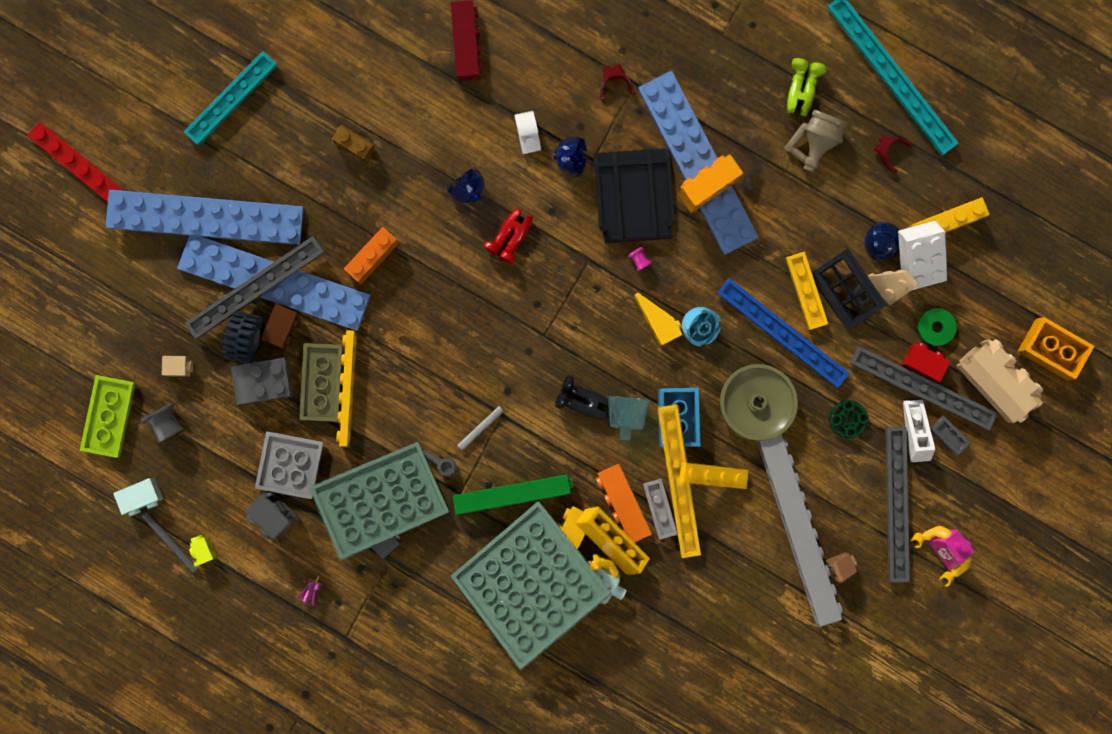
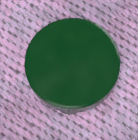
[829,400,869,438]

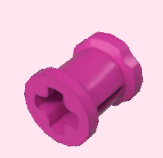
[628,247,652,271]

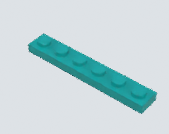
[184,51,278,146]

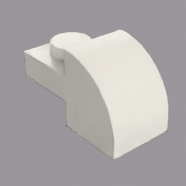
[514,111,541,154]

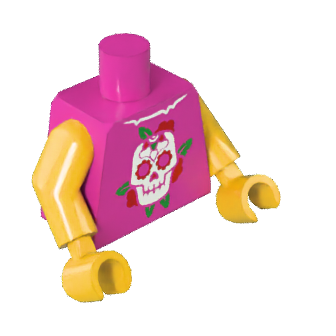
[911,526,974,586]

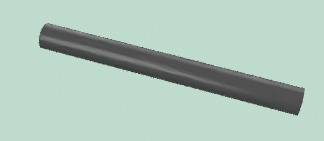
[142,512,199,574]

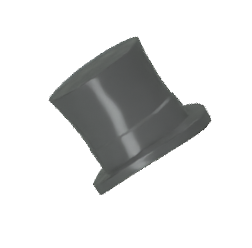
[140,403,183,443]

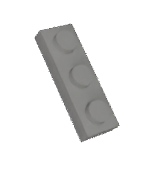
[643,478,678,540]

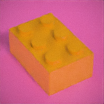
[678,154,743,213]
[1017,317,1094,381]

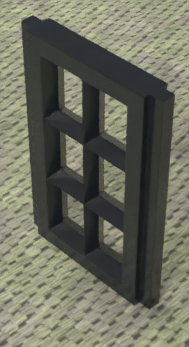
[812,248,888,330]

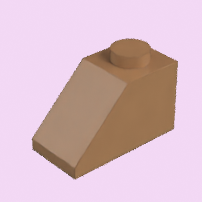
[824,552,857,582]

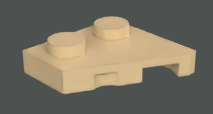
[868,269,918,305]

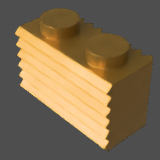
[332,124,376,164]

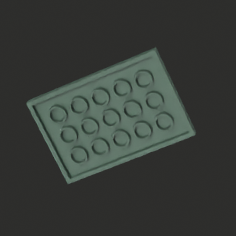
[309,442,449,560]

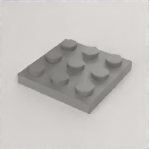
[255,431,324,499]

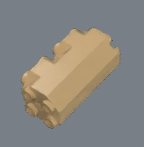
[956,339,1043,423]

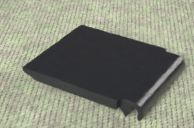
[593,148,675,244]

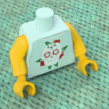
[588,554,626,604]

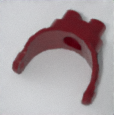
[600,64,635,101]
[873,134,912,173]

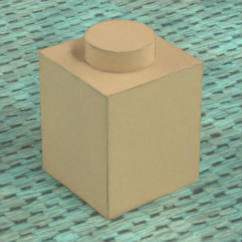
[162,356,193,377]

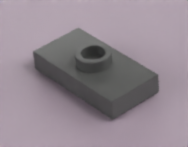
[930,416,971,457]

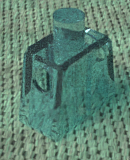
[608,396,650,440]

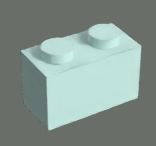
[113,478,163,517]

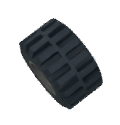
[223,311,263,363]

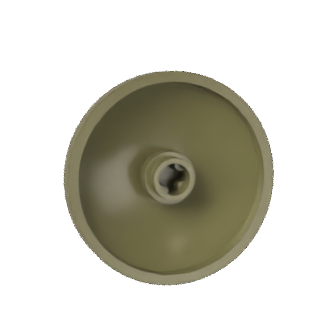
[719,364,798,441]

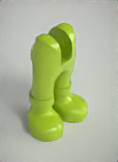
[787,58,827,117]

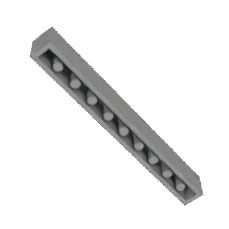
[756,434,843,627]

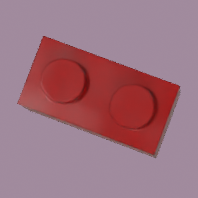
[901,343,951,383]

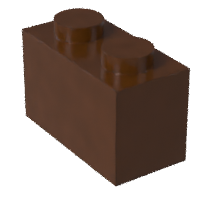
[261,304,301,349]

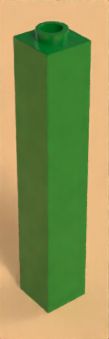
[453,474,574,515]

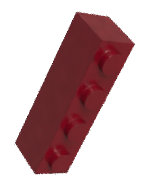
[450,0,483,82]

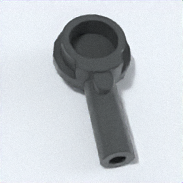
[423,449,457,477]

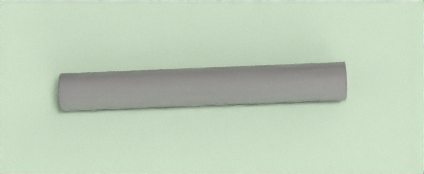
[457,406,504,451]

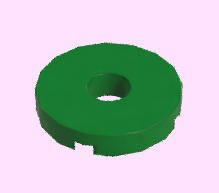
[917,308,956,346]

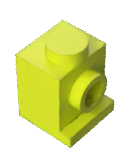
[190,535,218,567]

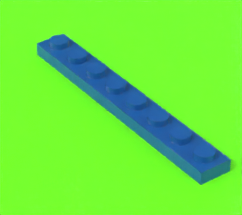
[717,278,849,388]

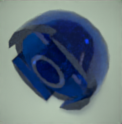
[553,137,587,176]
[447,167,485,203]
[864,222,900,261]

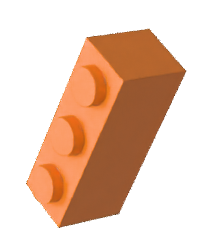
[344,227,399,284]

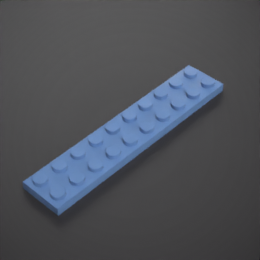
[638,71,759,255]
[106,190,304,245]
[177,236,371,331]

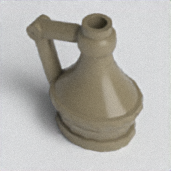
[785,110,848,172]

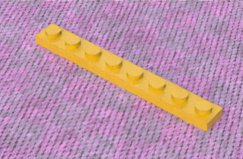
[658,405,701,558]

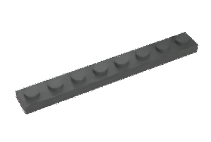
[185,236,325,339]
[849,346,998,431]
[885,427,910,582]

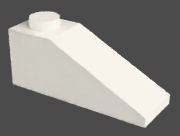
[903,400,935,462]

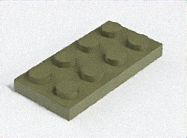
[299,343,343,422]

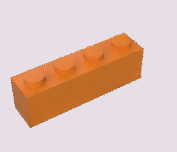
[596,464,652,543]

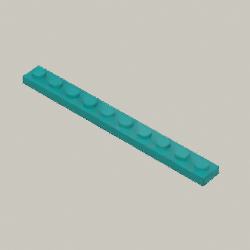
[827,0,958,156]

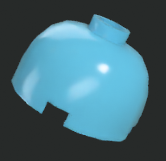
[682,307,721,346]

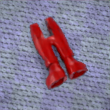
[483,207,533,265]

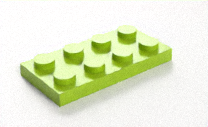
[80,375,136,458]

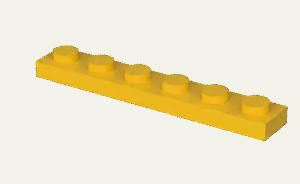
[336,330,357,447]

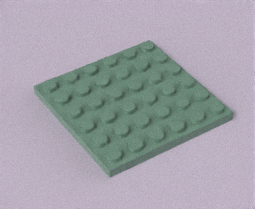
[451,501,612,670]

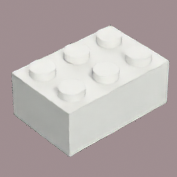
[898,221,947,290]

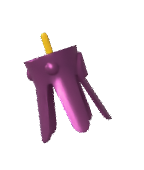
[296,576,323,607]

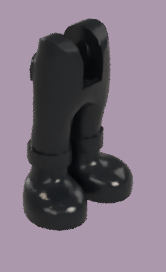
[554,375,612,420]

